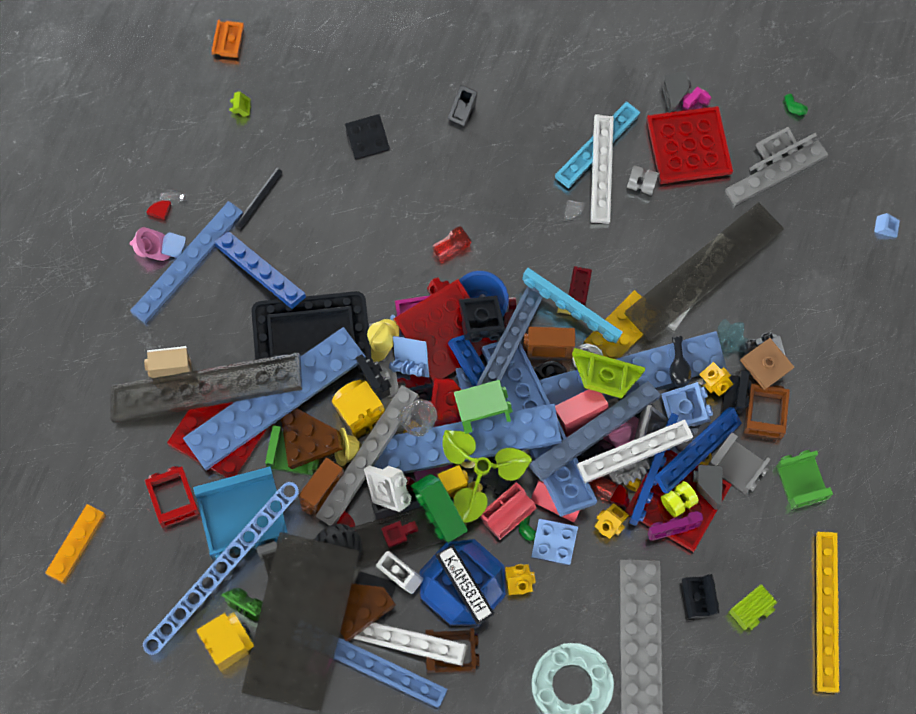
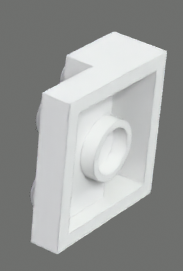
[364,465,411,512]

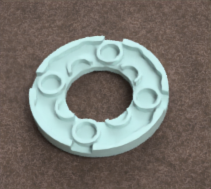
[532,643,614,714]

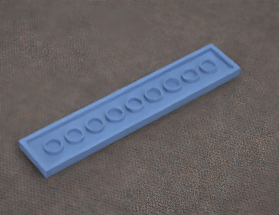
[183,327,366,470]
[534,331,727,406]
[481,342,597,517]
[363,403,562,474]

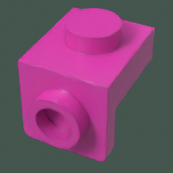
[682,86,712,111]

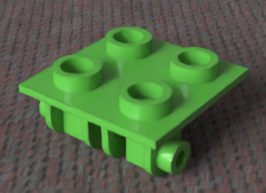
[221,588,269,622]

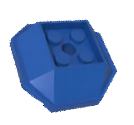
[419,539,506,626]

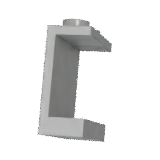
[708,432,771,495]

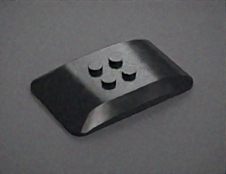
[251,291,371,375]

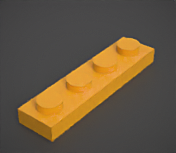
[45,504,105,584]

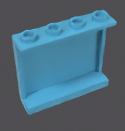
[193,467,289,559]

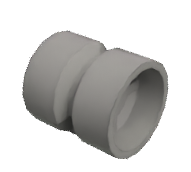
[627,165,659,195]

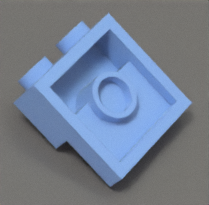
[661,382,713,427]

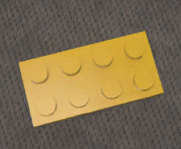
[583,290,663,359]

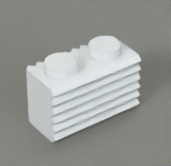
[376,551,423,594]

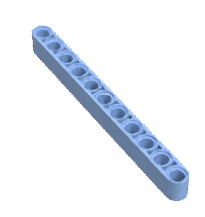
[143,482,299,655]

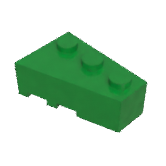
[410,474,468,543]

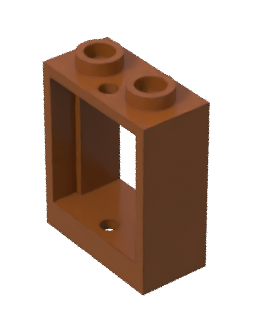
[523,327,575,359]
[744,383,790,439]
[298,457,344,515]

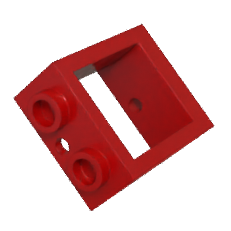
[145,466,200,528]

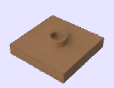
[740,338,795,390]

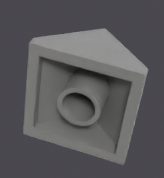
[634,405,668,440]

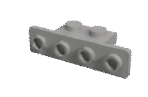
[750,127,817,171]

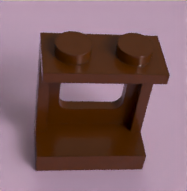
[425,628,480,674]

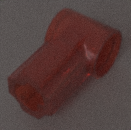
[432,226,472,260]
[589,477,618,501]

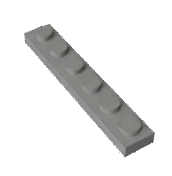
[725,140,828,206]

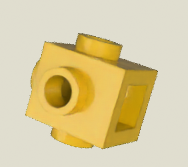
[699,362,733,397]
[594,503,629,539]
[505,564,536,595]

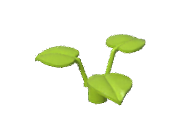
[442,430,532,523]

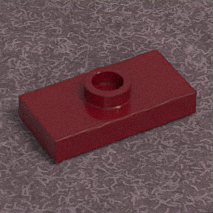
[568,266,592,306]

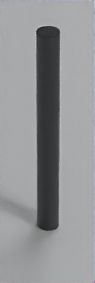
[235,168,283,230]

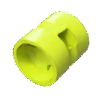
[661,481,699,518]

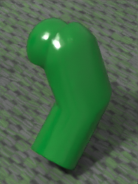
[784,94,808,115]
[519,515,536,541]

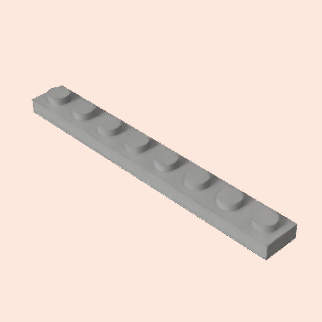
[315,385,419,526]

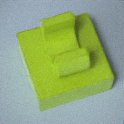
[229,91,251,117]

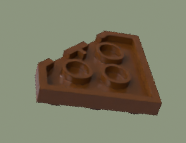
[281,409,343,469]
[314,581,396,642]

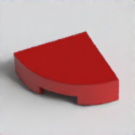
[146,201,171,220]
[610,485,630,508]
[336,511,356,530]

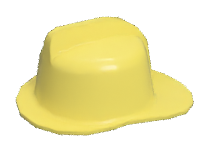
[367,319,400,362]
[334,428,362,466]

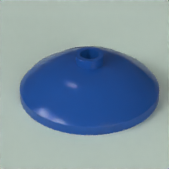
[459,271,509,317]

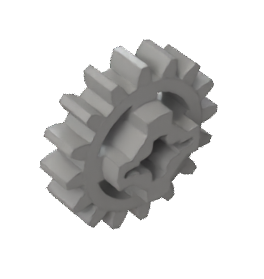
[609,458,650,485]

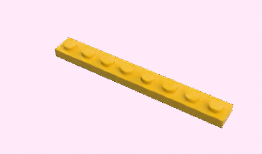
[816,532,839,693]

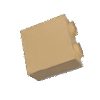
[144,346,193,383]

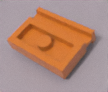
[211,20,244,58]

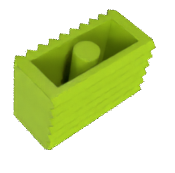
[729,584,777,630]

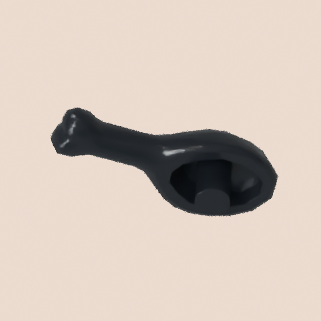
[669,335,692,388]
[532,361,567,379]

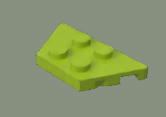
[572,348,645,398]

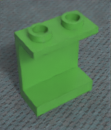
[454,380,513,434]
[265,426,319,475]
[777,450,833,510]

